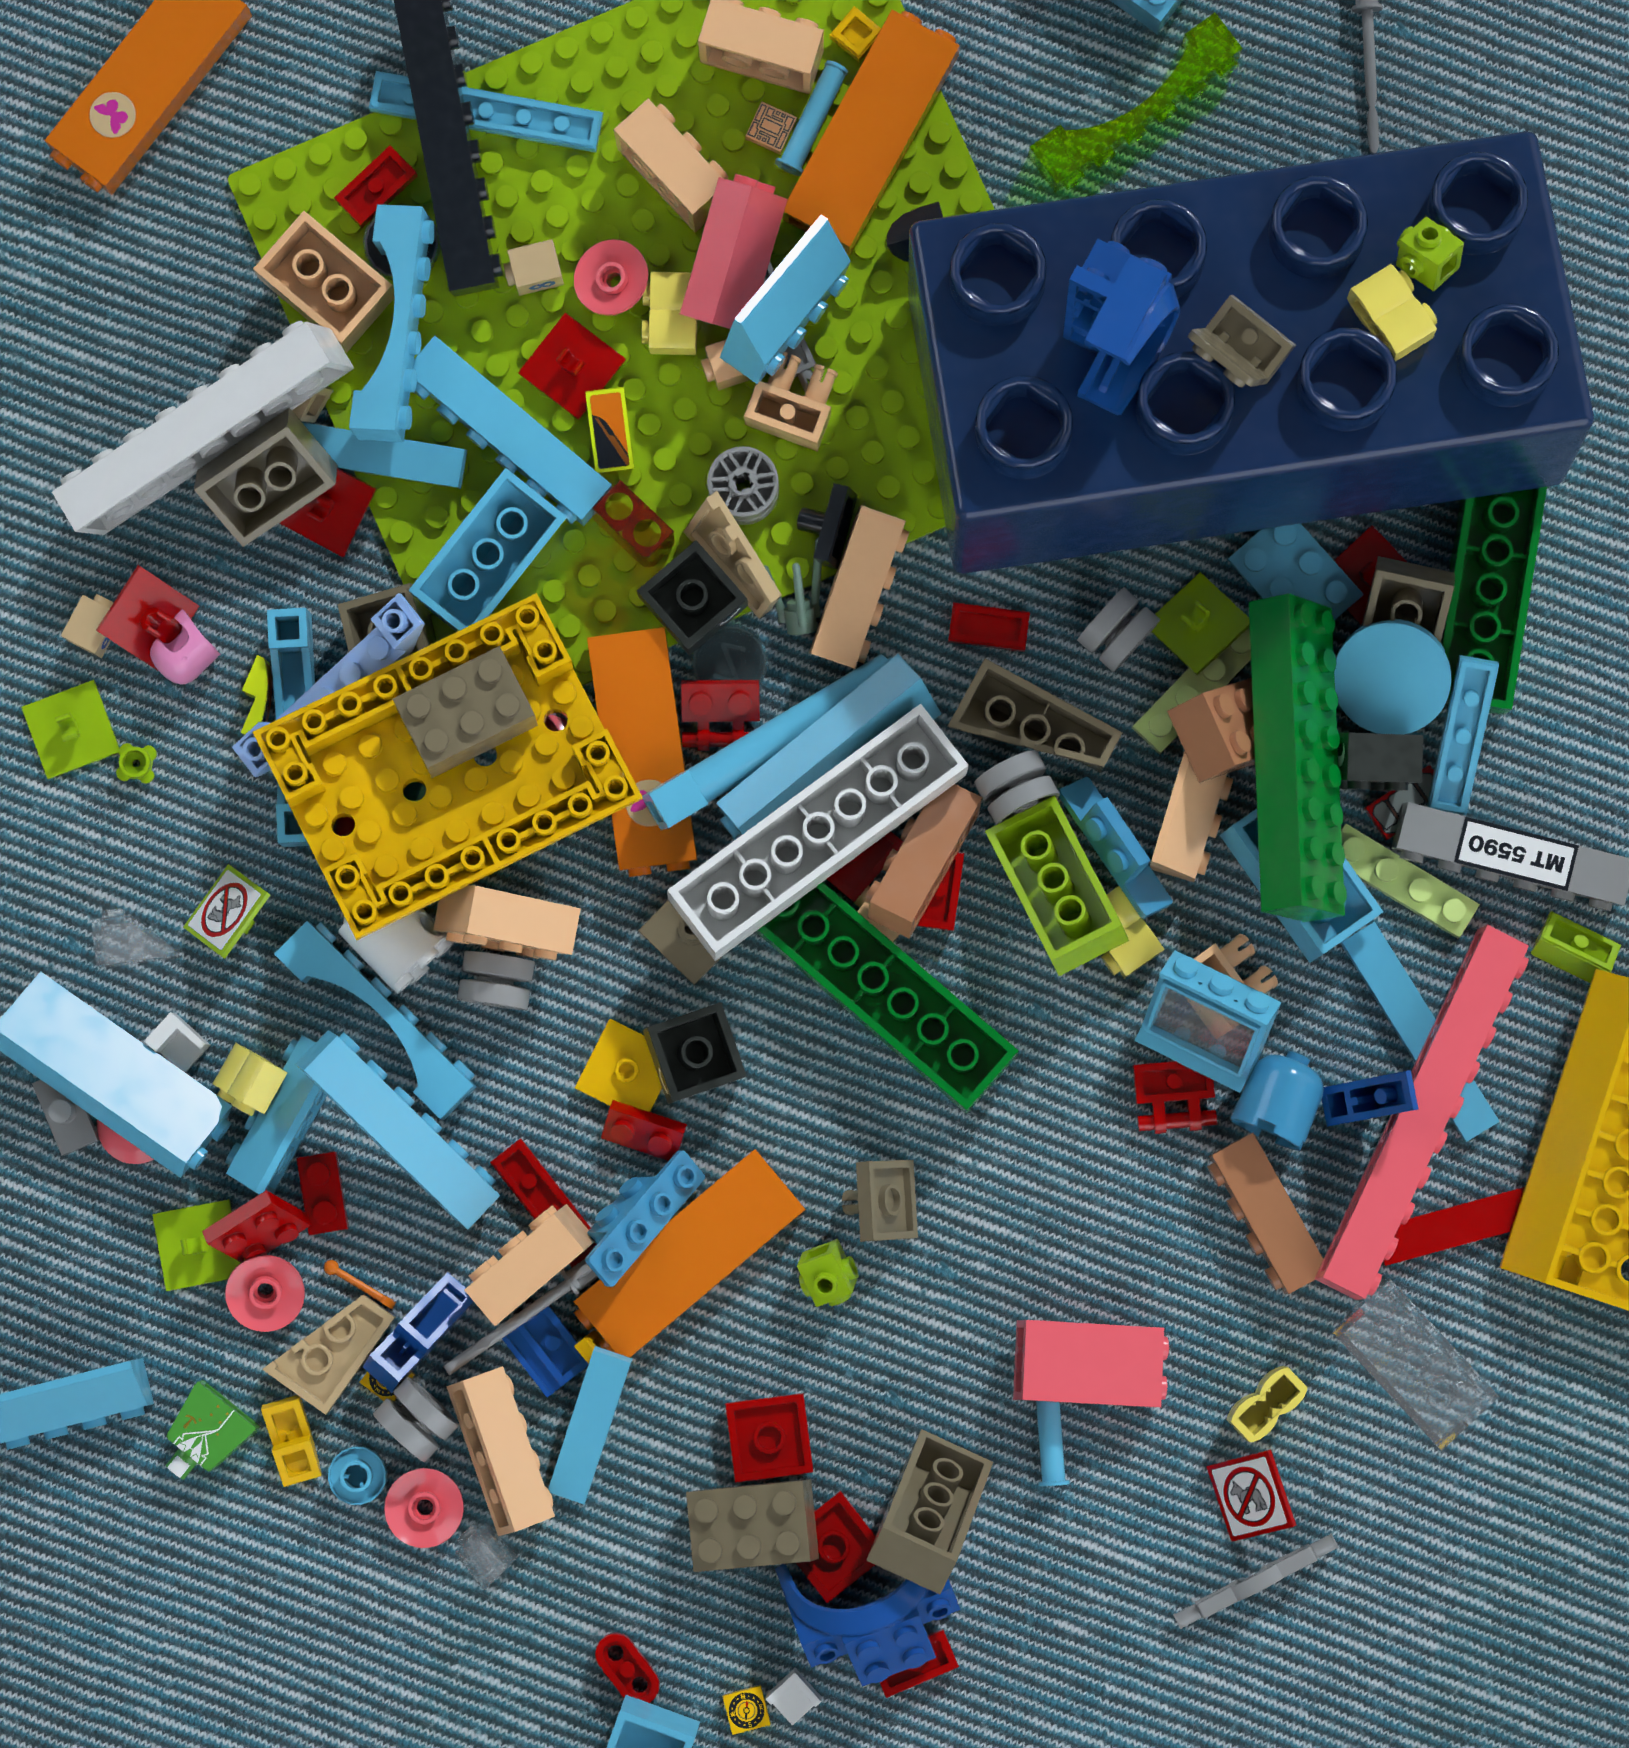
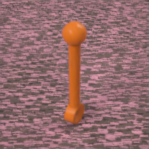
[323,1260,397,1309]

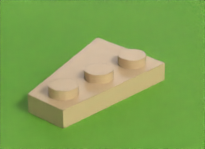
[683,491,782,619]
[262,1295,396,1415]

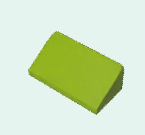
[1531,911,1621,984]

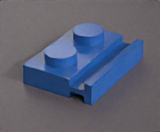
[502,1305,588,1398]

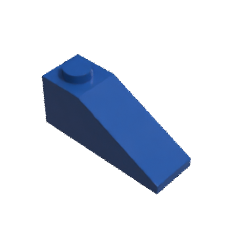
[1322,1070,1419,1127]

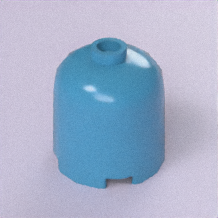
[1231,1051,1324,1151]

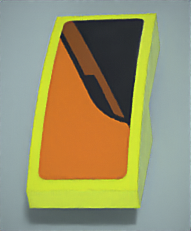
[585,387,634,473]
[241,655,272,735]

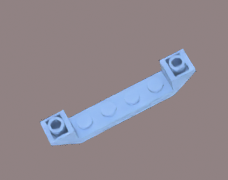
[232,593,425,777]

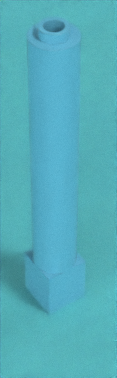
[642,654,892,830]

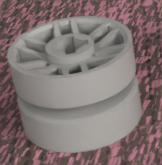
[707,446,779,525]
[1077,587,1161,673]
[974,750,1060,825]
[457,951,535,1011]
[373,1376,459,1462]

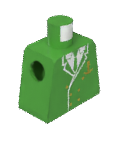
[166,1380,261,1480]

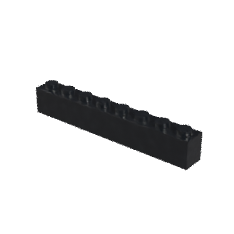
[394,0,504,297]

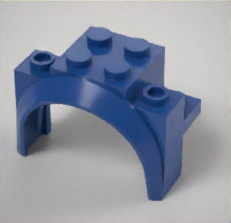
[1063,238,1180,416]
[775,1564,960,1687]

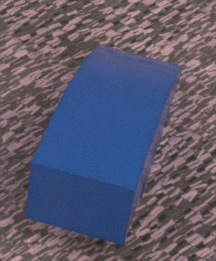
[363,1272,474,1393]

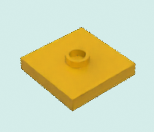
[575,1018,662,1112]

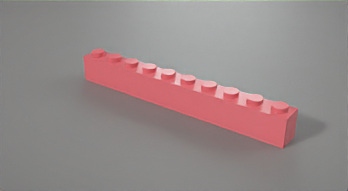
[1315,924,1529,1300]

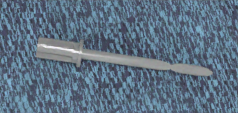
[1352,0,1383,154]
[443,1259,599,1375]

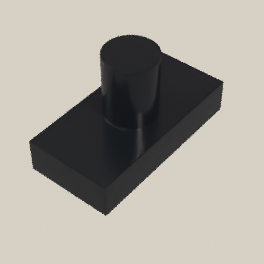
[797,483,858,569]

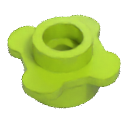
[116,743,157,784]

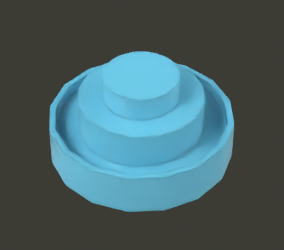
[328,1446,387,1505]

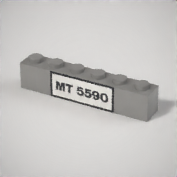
[1391,802,1629,911]

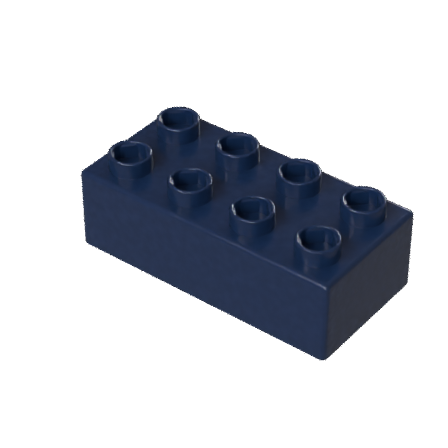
[908,131,1594,574]

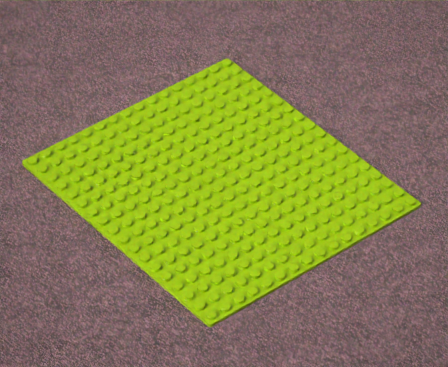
[228,0,995,686]

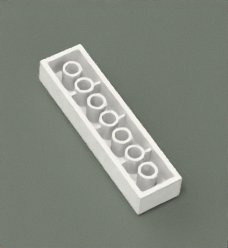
[52,321,354,535]
[667,704,969,961]

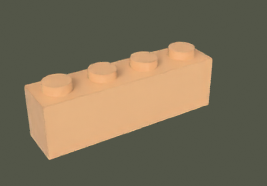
[809,505,909,669]
[446,1366,555,1536]

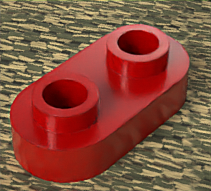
[595,1632,660,1703]

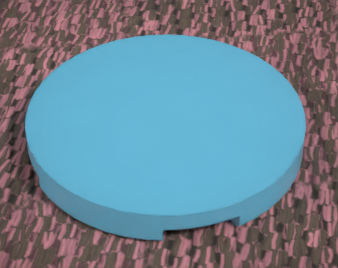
[1334,619,1452,735]

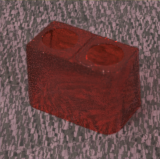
[592,480,675,568]

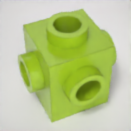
[1396,216,1464,291]
[797,1239,859,1307]

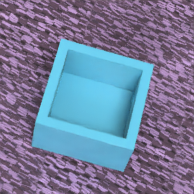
[607,1695,700,1748]

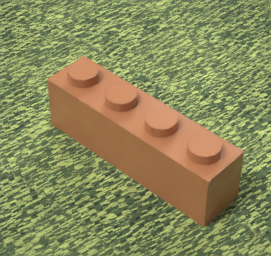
[865,784,982,939]
[1207,1133,1323,1294]

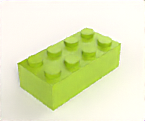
[985,795,1129,976]

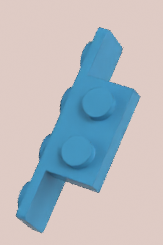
[1059,777,1173,919]
[585,1150,705,1287]

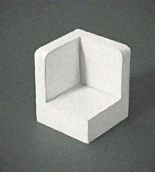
[144,1012,211,1072]
[766,1668,822,1726]

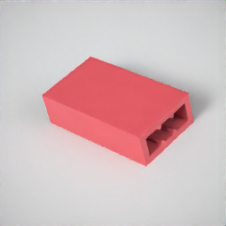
[680,174,787,329]
[1013,1320,1169,1407]

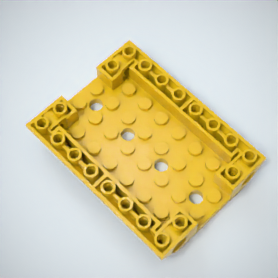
[253,593,643,940]
[1499,969,1629,1311]

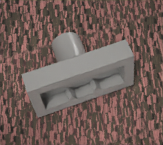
[32,1080,100,1156]

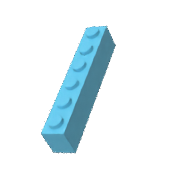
[413,336,614,526]
[295,1030,500,1230]

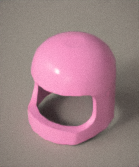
[150,609,221,685]

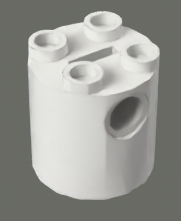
[338,908,454,994]

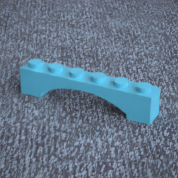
[349,204,435,442]
[267,608,315,847]
[274,921,477,1120]

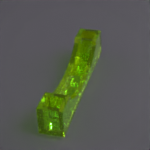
[1028,12,1243,193]

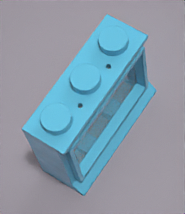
[1134,950,1282,1093]

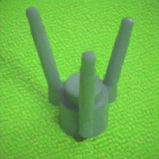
[764,537,822,635]

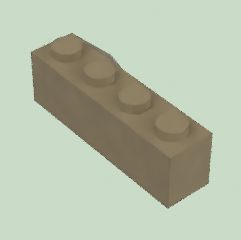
[947,658,1123,773]

